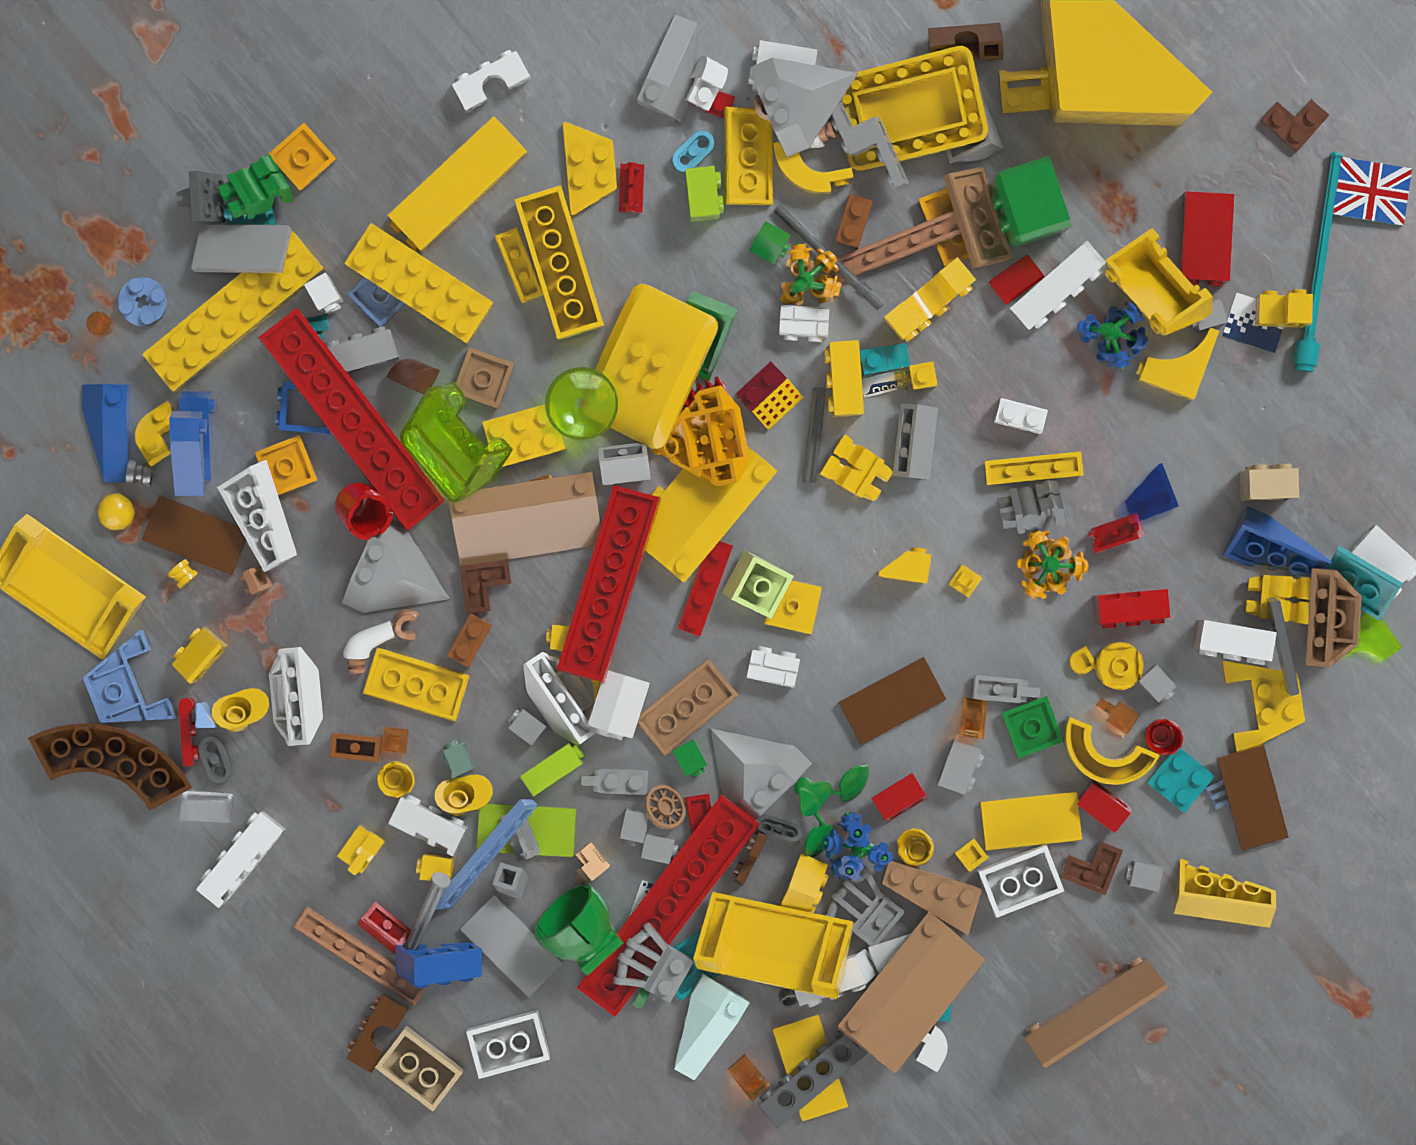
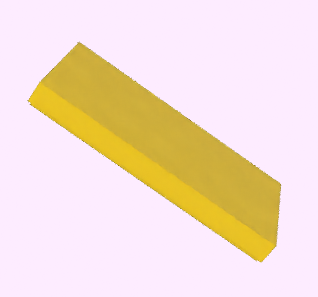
[724,107,773,206]
[363,647,470,722]
[980,791,1082,850]
[772,1014,848,1122]

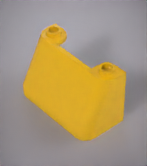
[1105,228,1213,336]

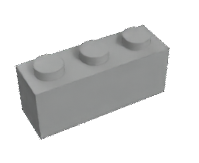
[325,327,400,373]
[892,403,938,480]

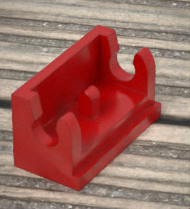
[1089,513,1145,554]
[871,773,927,823]
[1076,779,1132,833]

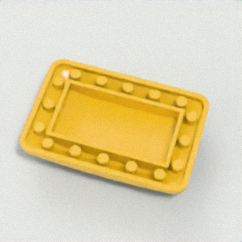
[841,46,989,171]
[581,284,718,449]

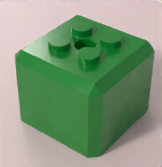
[990,156,1071,248]

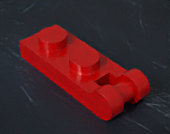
[178,697,199,766]

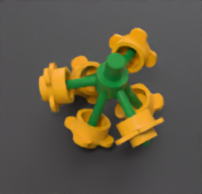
[780,242,842,306]
[1016,530,1088,599]

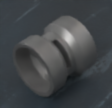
[126,460,155,487]

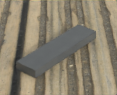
[1266,597,1300,696]

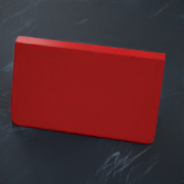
[989,255,1045,305]
[357,902,411,954]

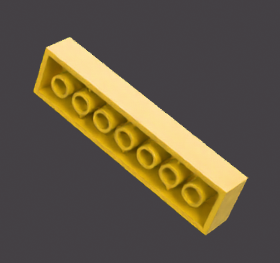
[142,231,326,393]

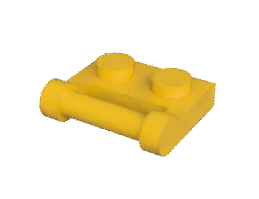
[998,66,1051,114]

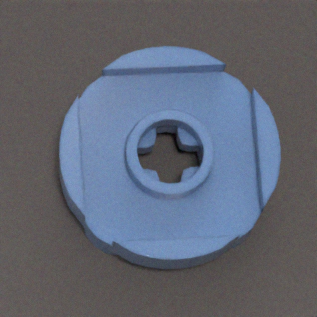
[118,277,168,326]

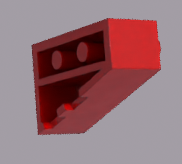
[1093,589,1171,629]

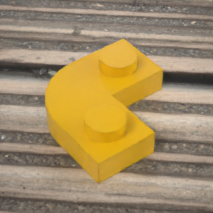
[135,401,174,466]

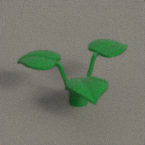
[794,764,869,858]

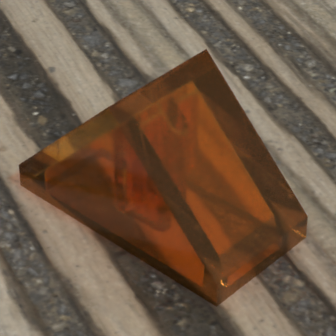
[957,697,988,739]
[727,1054,770,1102]

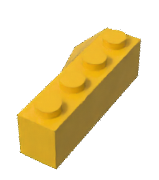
[1174,859,1276,928]

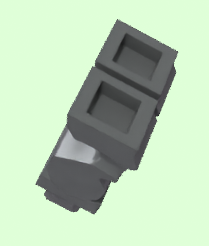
[997,480,1067,534]

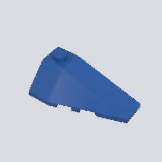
[82,384,132,483]

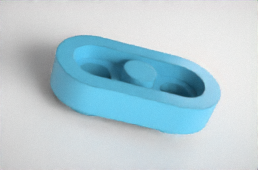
[673,131,714,173]

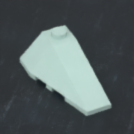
[673,973,750,1080]

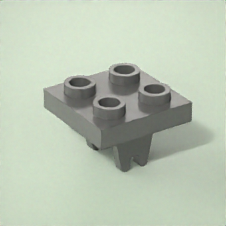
[176,171,226,223]

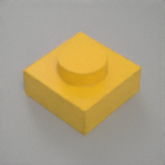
[954,838,988,872]

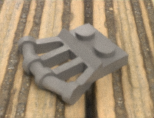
[823,865,905,946]
[613,922,694,1003]

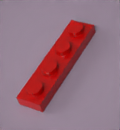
[678,541,733,637]

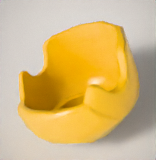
[97,493,135,531]
[377,761,415,798]
[897,828,934,867]

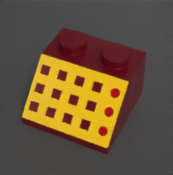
[735,361,803,430]

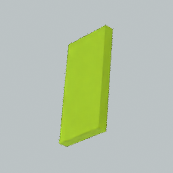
[477,803,576,857]

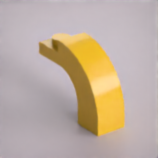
[773,142,854,194]

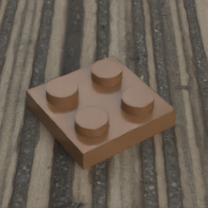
[453,347,515,409]

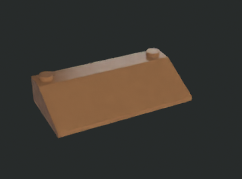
[448,472,601,566]
[838,912,985,1074]
[1023,956,1168,1068]

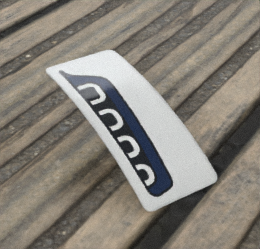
[862,369,908,398]

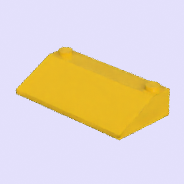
[645,446,777,582]
[0,514,146,660]
[693,892,854,999]

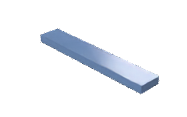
[436,799,538,910]

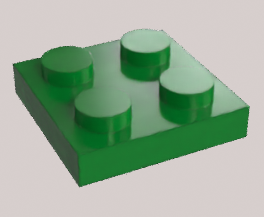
[1001,696,1064,758]

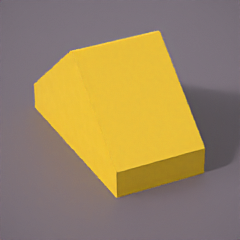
[1040,0,1212,126]

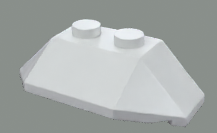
[269,647,323,746]
[523,652,597,745]

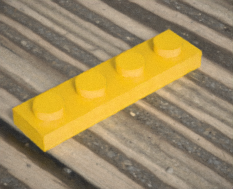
[984,451,1084,485]

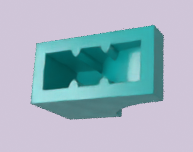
[860,343,911,376]

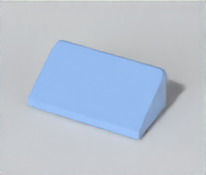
[196,702,219,728]

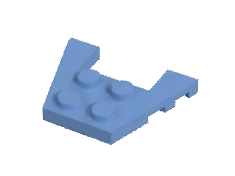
[83,630,178,723]

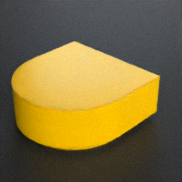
[1069,646,1096,674]

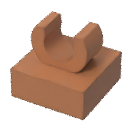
[239,565,273,595]

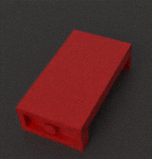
[1181,191,1235,287]

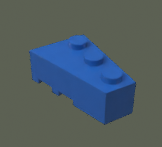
[395,942,482,988]

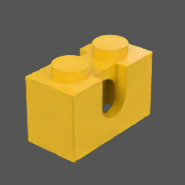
[416,852,455,881]

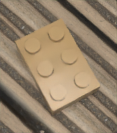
[1239,464,1300,501]
[375,1026,464,1111]

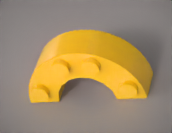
[884,257,976,342]
[1063,716,1160,785]

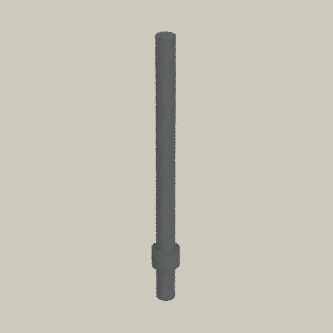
[774,204,884,311]

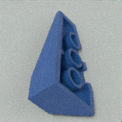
[1223,506,1332,578]

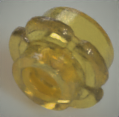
[894,367,912,391]

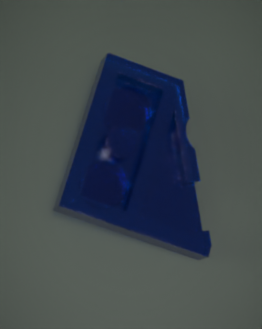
[1124,463,1179,521]

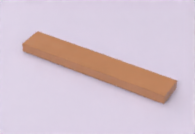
[825,211,962,283]
[293,907,427,1007]

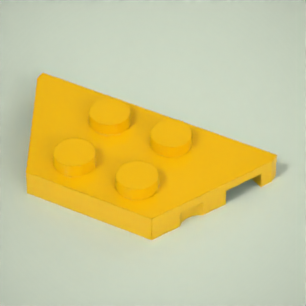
[563,122,617,216]

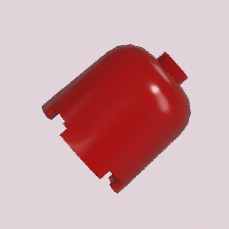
[335,482,393,540]

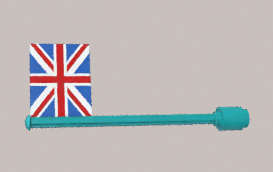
[1293,151,1412,373]

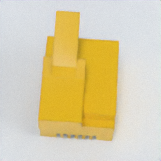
[337,825,385,875]

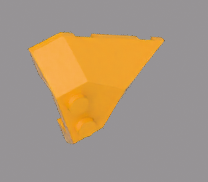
[651,386,749,486]

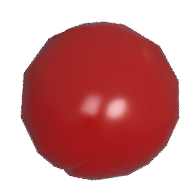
[1145,719,1183,755]

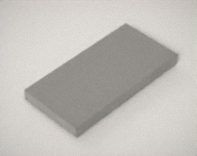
[191,225,292,273]
[460,894,563,998]

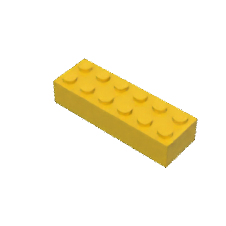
[514,185,605,341]
[344,223,494,345]

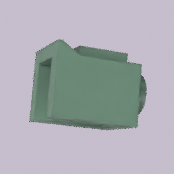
[441,740,475,778]

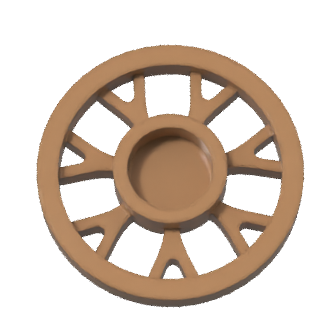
[644,785,686,830]

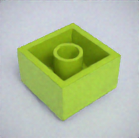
[685,166,724,222]

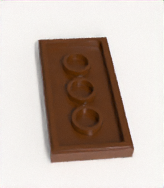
[142,495,246,576]
[838,657,947,745]
[1216,744,1289,851]

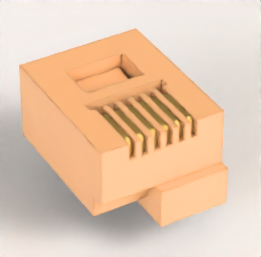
[573,843,610,885]

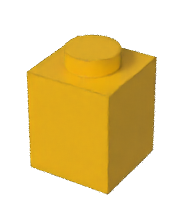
[908,361,938,391]

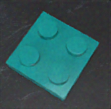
[1146,748,1215,813]

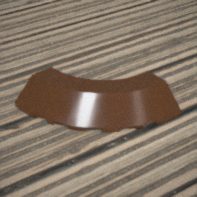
[28,723,193,811]

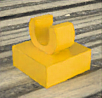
[948,564,982,598]

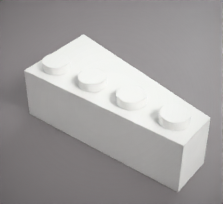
[1010,241,1106,330]

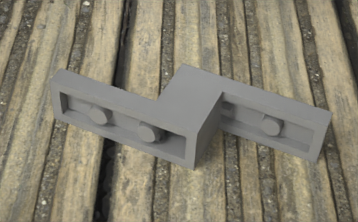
[831,100,909,188]

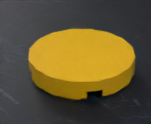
[1095,642,1144,690]

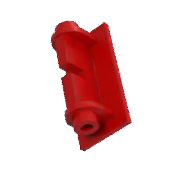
[618,162,644,213]

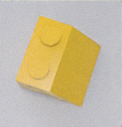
[877,547,932,584]
[172,627,228,684]

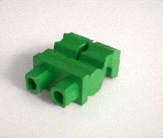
[218,155,294,220]

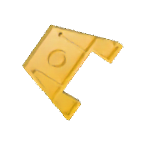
[1222,661,1305,752]

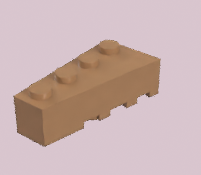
[881,860,982,935]

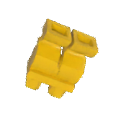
[818,434,893,502]
[1245,575,1311,624]

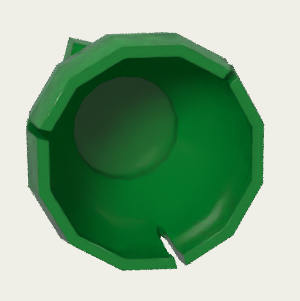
[534,883,623,975]

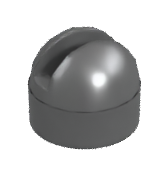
[778,988,798,1008]

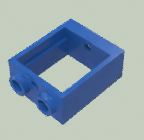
[275,382,332,435]

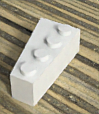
[217,460,297,572]
[196,811,286,908]

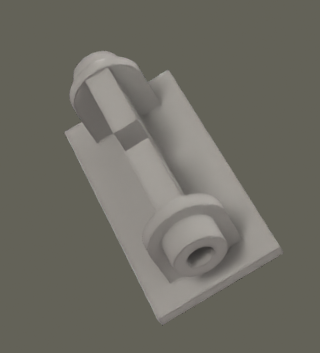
[500,814,541,862]

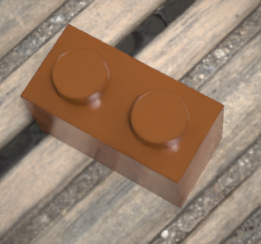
[835,194,873,250]
[447,613,493,668]
[330,732,383,762]

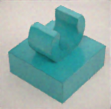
[306,314,329,341]

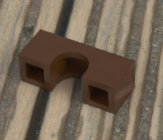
[928,23,1003,61]
[346,993,409,1073]

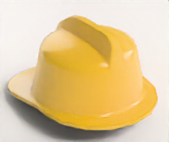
[211,688,269,732]
[435,775,493,816]

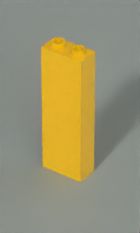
[388,116,528,253]

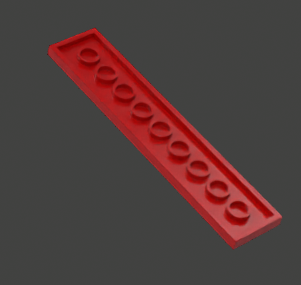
[257,308,445,531]
[577,794,760,1017]

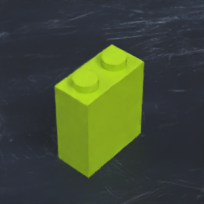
[520,742,585,797]

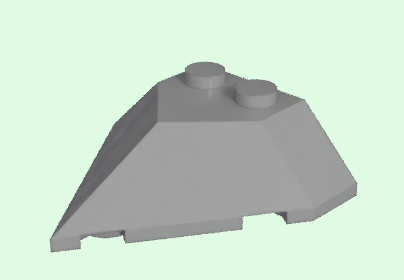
[750,58,858,157]
[342,520,450,613]
[710,728,812,819]

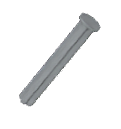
[406,872,451,949]

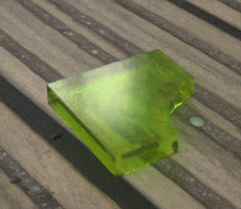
[1347,613,1402,661]

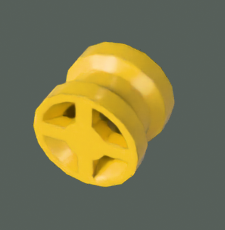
[167,559,198,589]

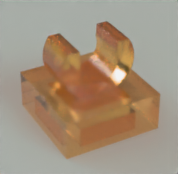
[382,727,409,754]

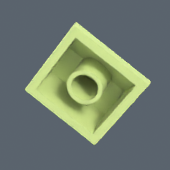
[722,550,794,619]

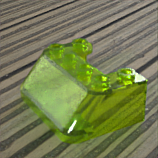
[400,382,513,502]

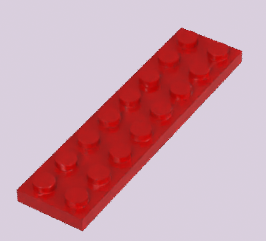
[557,485,661,683]

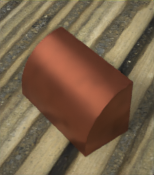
[387,359,440,396]

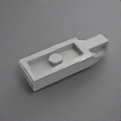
[972,675,1040,703]
[581,769,648,795]

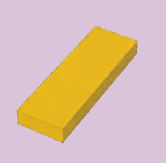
[495,227,544,304]

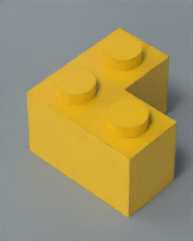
[1255,289,1313,328]
[779,853,829,913]

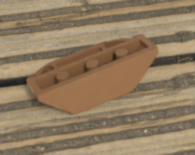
[1306,568,1362,668]

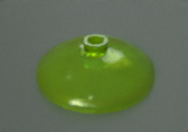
[545,367,618,440]

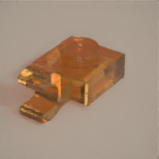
[1096,698,1140,735]

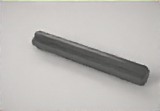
[803,387,826,483]

